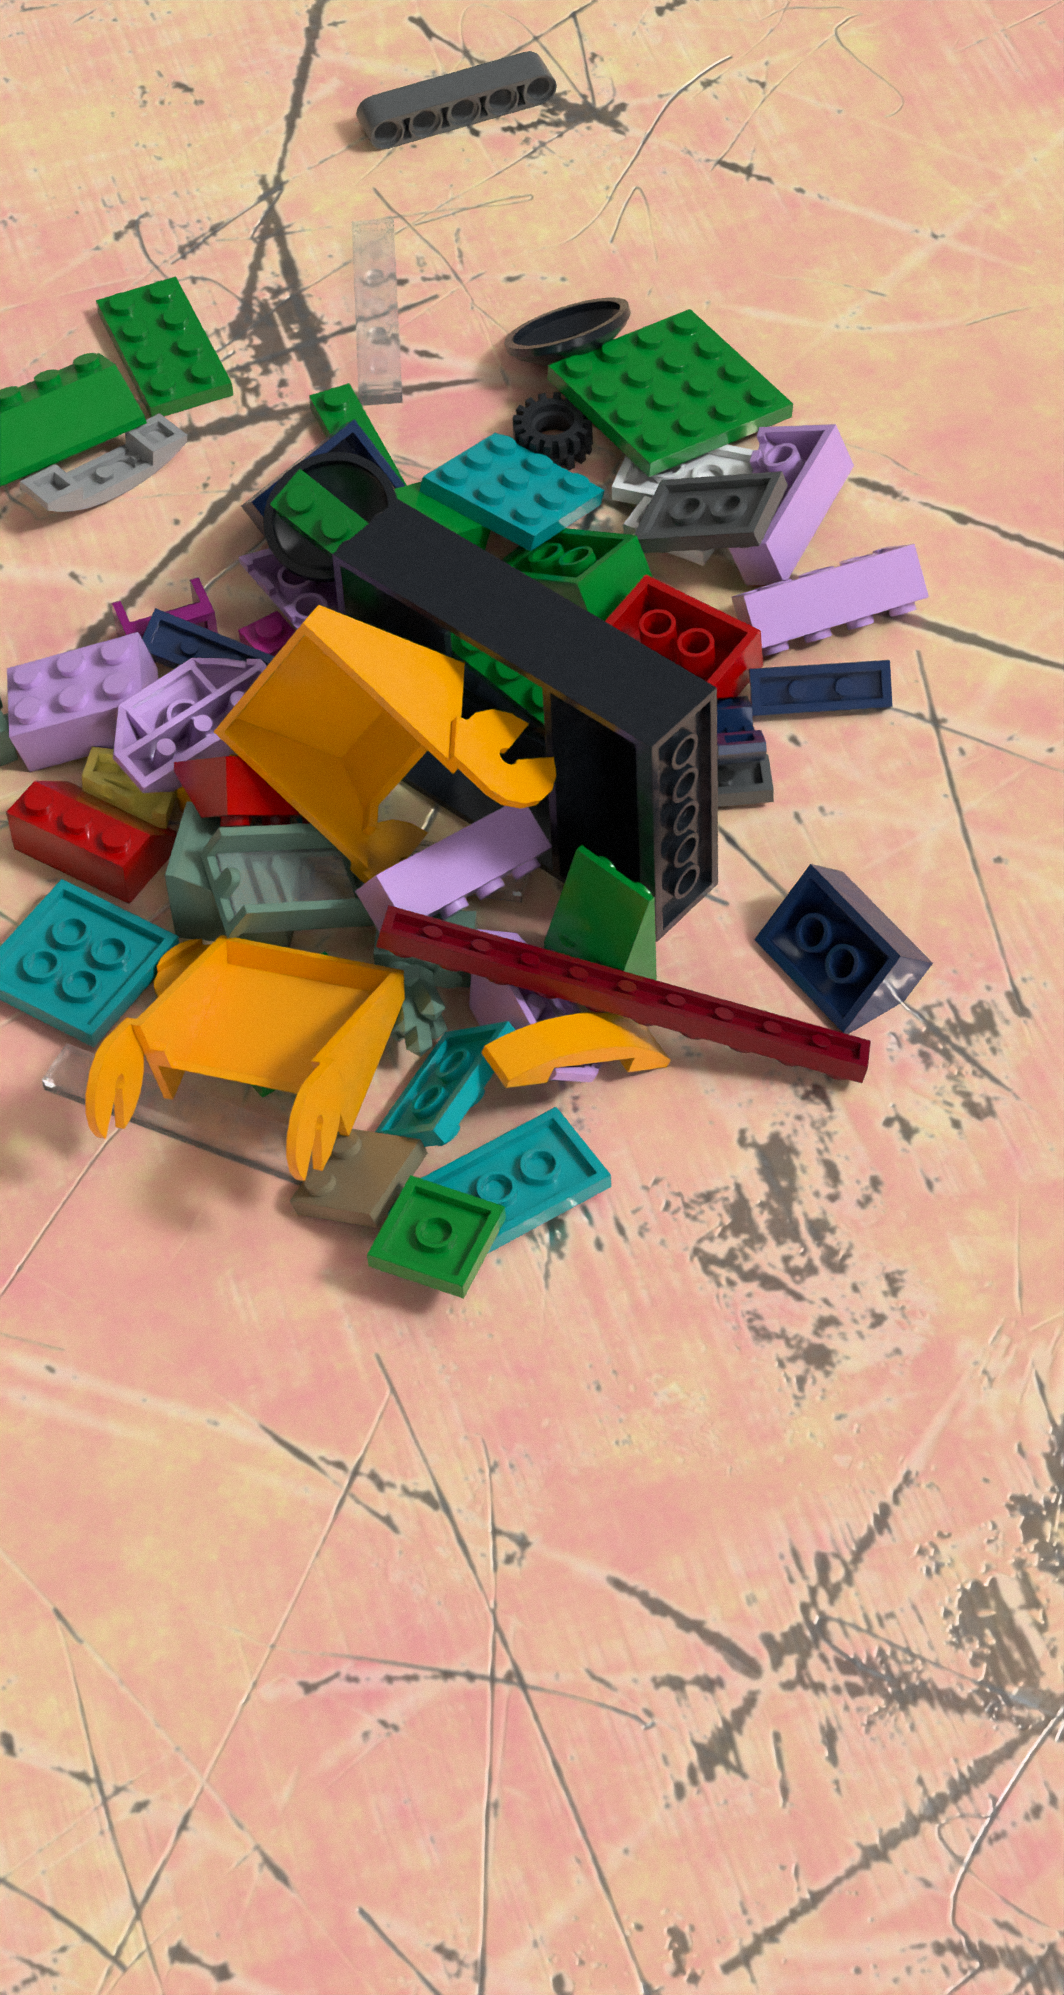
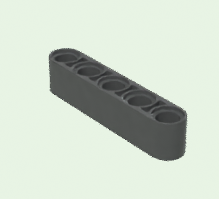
[356,51,557,150]

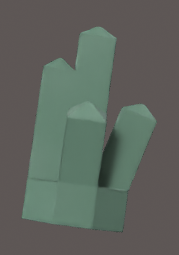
[390,964,448,1057]

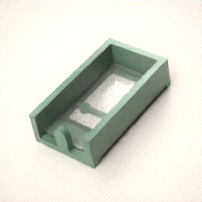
[200,824,376,938]

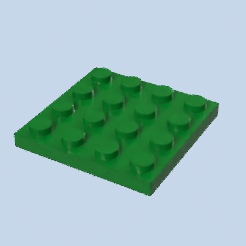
[547,309,793,477]

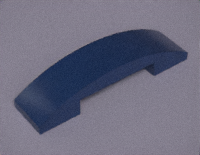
[717,696,767,765]

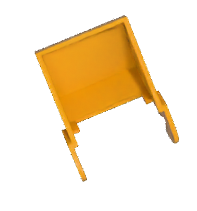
[214,605,557,883]
[85,935,405,1181]

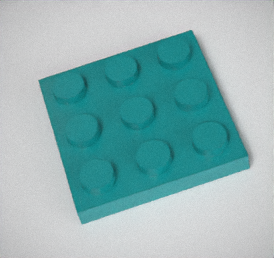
[420,432,605,551]
[0,879,180,1047]

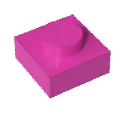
[238,611,296,656]

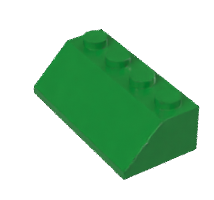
[0,353,147,487]

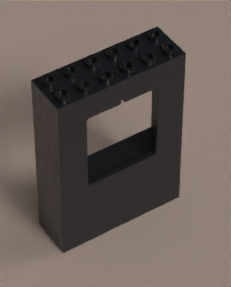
[332,499,718,942]

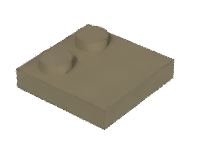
[290,1129,428,1228]

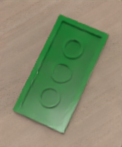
[96,276,234,417]

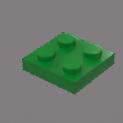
[367,1175,506,1299]

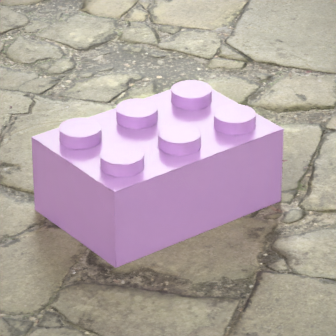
[7,632,158,772]

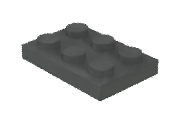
[634,471,788,553]

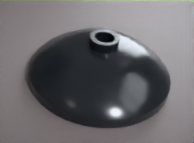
[504,297,631,366]
[263,452,398,582]

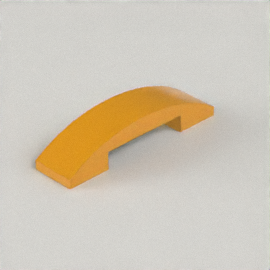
[481,1012,671,1088]

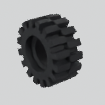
[513,392,593,470]

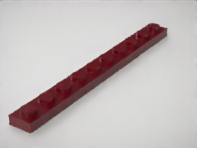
[376,905,871,1083]

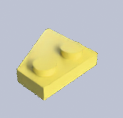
[82,747,177,829]

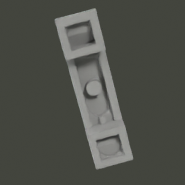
[20,413,187,512]

